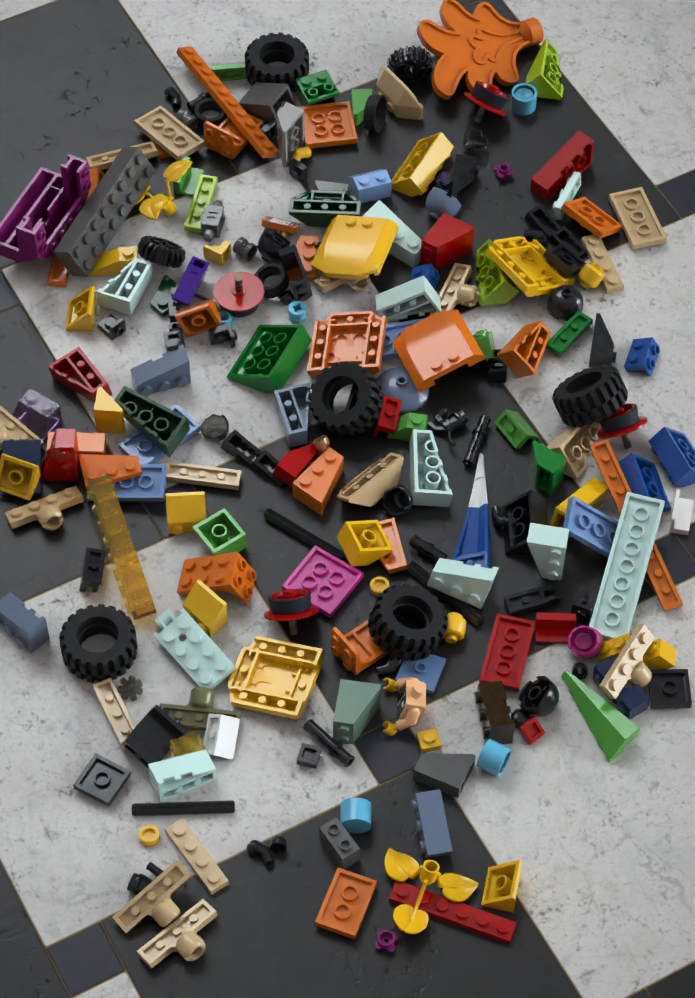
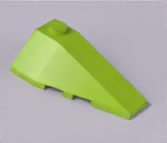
[476,239,519,306]

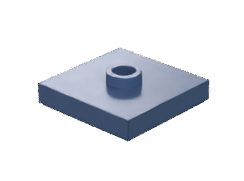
[395,654,446,695]

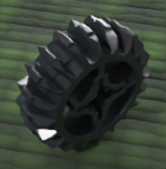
[387,45,433,84]
[137,236,186,268]

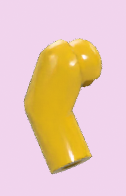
[291,147,312,162]

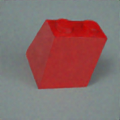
[420,213,474,270]

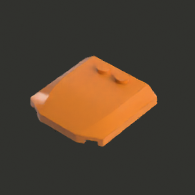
[392,310,485,393]
[307,311,387,378]

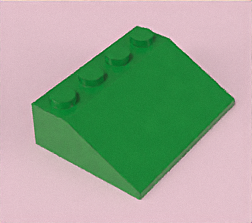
[227,325,312,393]

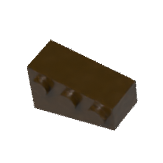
[474,681,515,745]

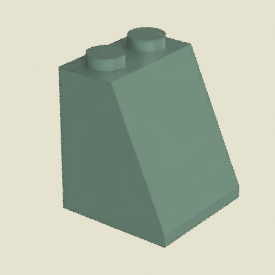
[333,679,381,745]

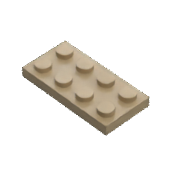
[134,105,205,161]
[608,187,667,250]

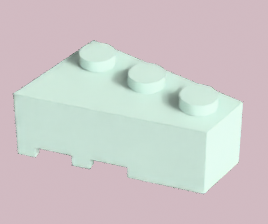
[96,258,153,316]
[375,275,442,321]
[527,523,569,580]
[427,558,499,609]
[148,749,217,803]

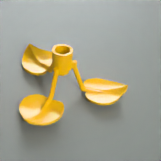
[135,160,193,220]
[384,848,479,934]

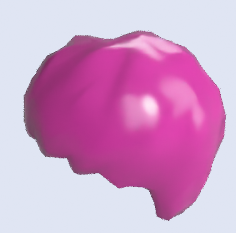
[568,625,603,660]

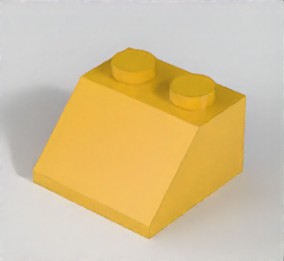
[166,491,206,535]
[336,520,393,567]
[183,580,228,638]

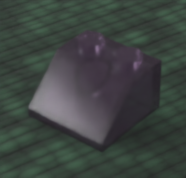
[13,388,62,440]

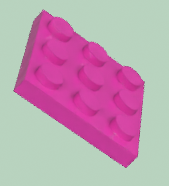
[282,545,364,618]

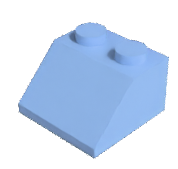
[348,169,392,203]

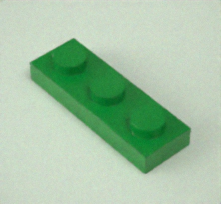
[546,310,593,357]

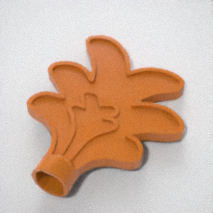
[417,0,544,100]

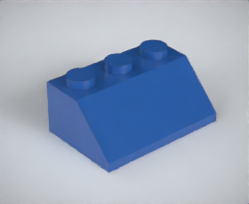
[649,427,695,487]
[618,453,671,512]

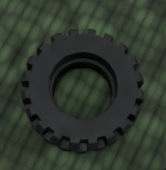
[245,32,309,92]
[308,361,384,437]
[552,364,628,427]
[368,584,448,661]
[59,604,138,683]

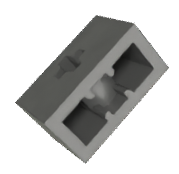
[319,817,360,869]

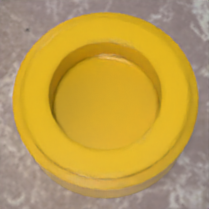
[370,576,389,596]
[139,825,160,847]

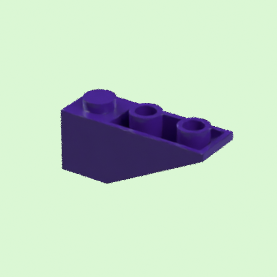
[172,256,210,307]

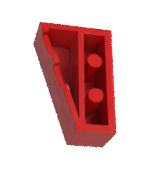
[48,347,112,403]
[41,429,80,482]

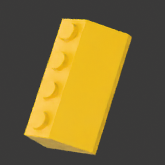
[391,132,454,197]

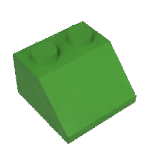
[192,508,247,555]

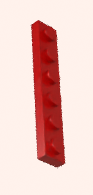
[389,881,517,944]

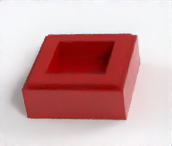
[517,716,546,745]

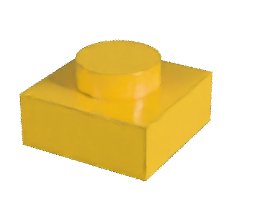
[416,728,442,753]

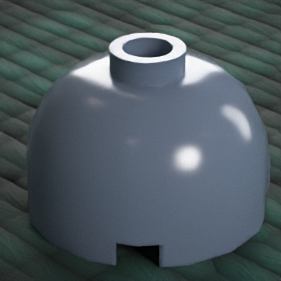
[426,187,461,221]

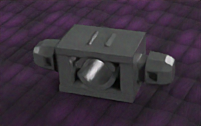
[201,200,225,242]

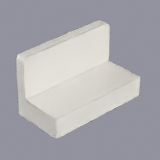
[669,489,694,535]
[202,713,240,759]

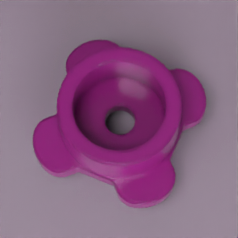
[494,163,514,180]
[374,930,398,952]

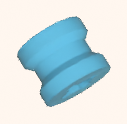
[288,301,307,324]

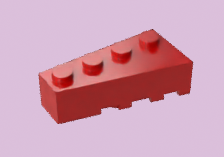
[530,130,595,202]

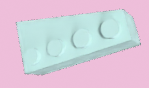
[362,200,421,267]
[409,429,453,507]

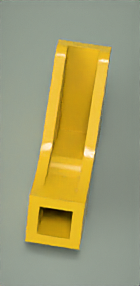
[598,633,676,670]

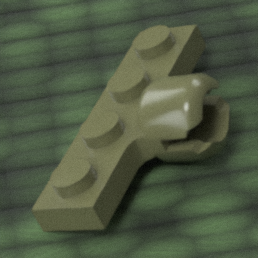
[160,687,241,733]

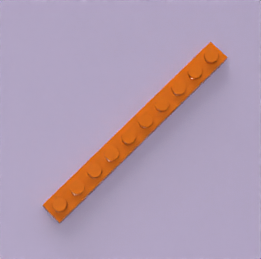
[176,46,279,158]
[589,439,683,613]

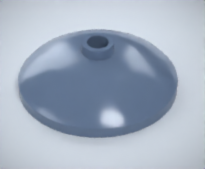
[377,367,429,414]

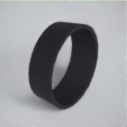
[363,95,387,133]

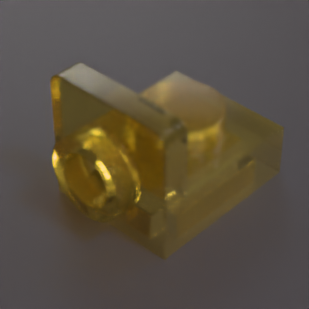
[170,730,205,757]

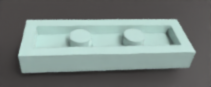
[552,171,581,221]

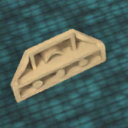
[376,67,424,120]
[337,453,404,507]

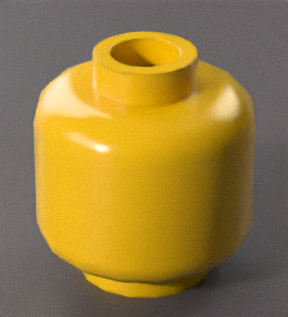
[578,262,605,289]
[443,612,467,643]

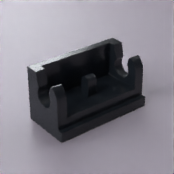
[79,547,106,593]

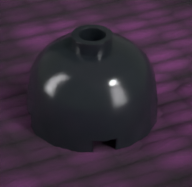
[257,229,291,263]
[547,285,583,321]
[519,676,560,717]

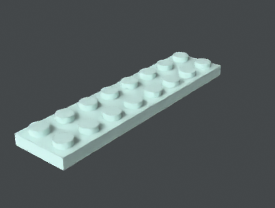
[589,492,665,640]

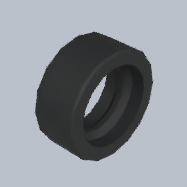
[194,98,227,129]
[254,263,289,298]

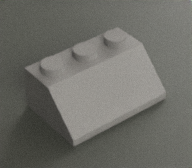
[276,102,305,168]

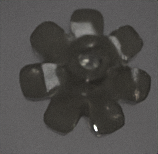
[117,675,143,701]

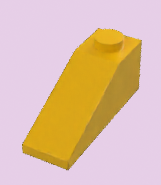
[88,246,138,276]

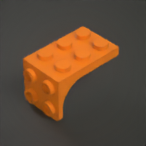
[203,114,264,160]
[176,552,257,605]
[330,619,389,675]

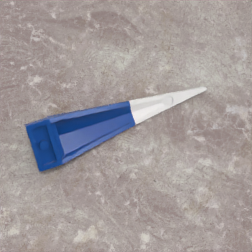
[452,453,492,568]

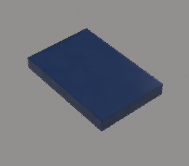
[2,440,41,497]

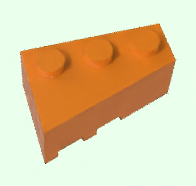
[497,321,551,378]
[292,447,344,516]

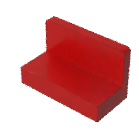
[372,395,402,437]
[535,613,576,644]

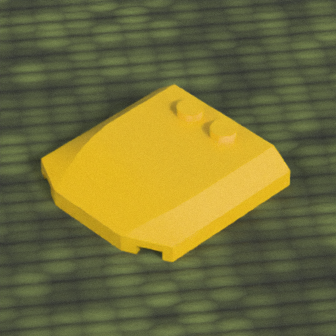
[311,215,399,280]
[486,236,576,297]
[228,636,324,720]

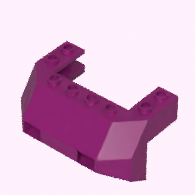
[0,154,91,262]

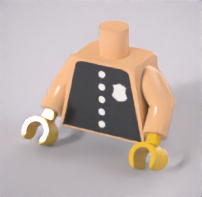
[382,677,426,736]

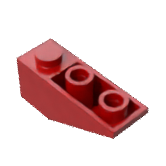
[273,443,324,487]

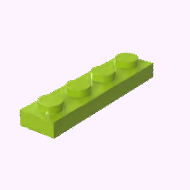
[184,174,218,233]

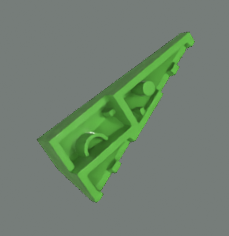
[561,670,640,763]

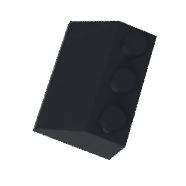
[502,490,548,555]

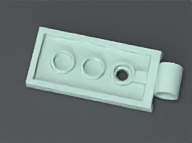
[153,607,237,690]

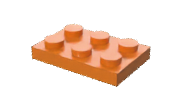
[561,197,623,238]
[315,867,377,940]

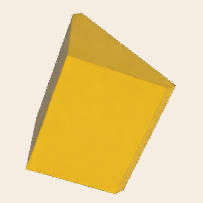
[65,285,97,332]
[94,387,126,434]
[0,453,41,501]
[481,860,522,913]

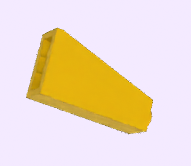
[549,477,609,539]

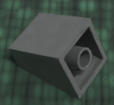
[239,82,298,132]

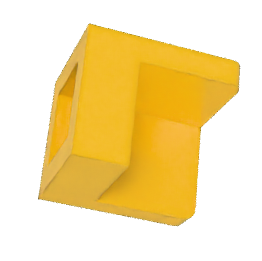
[203,240,231,266]

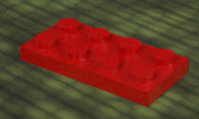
[479,613,536,692]

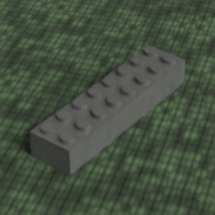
[53,147,156,277]

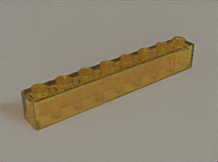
[86,474,157,620]

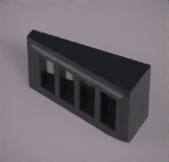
[488,349,507,383]

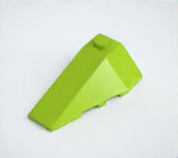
[526,39,564,100]

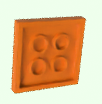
[299,101,358,149]

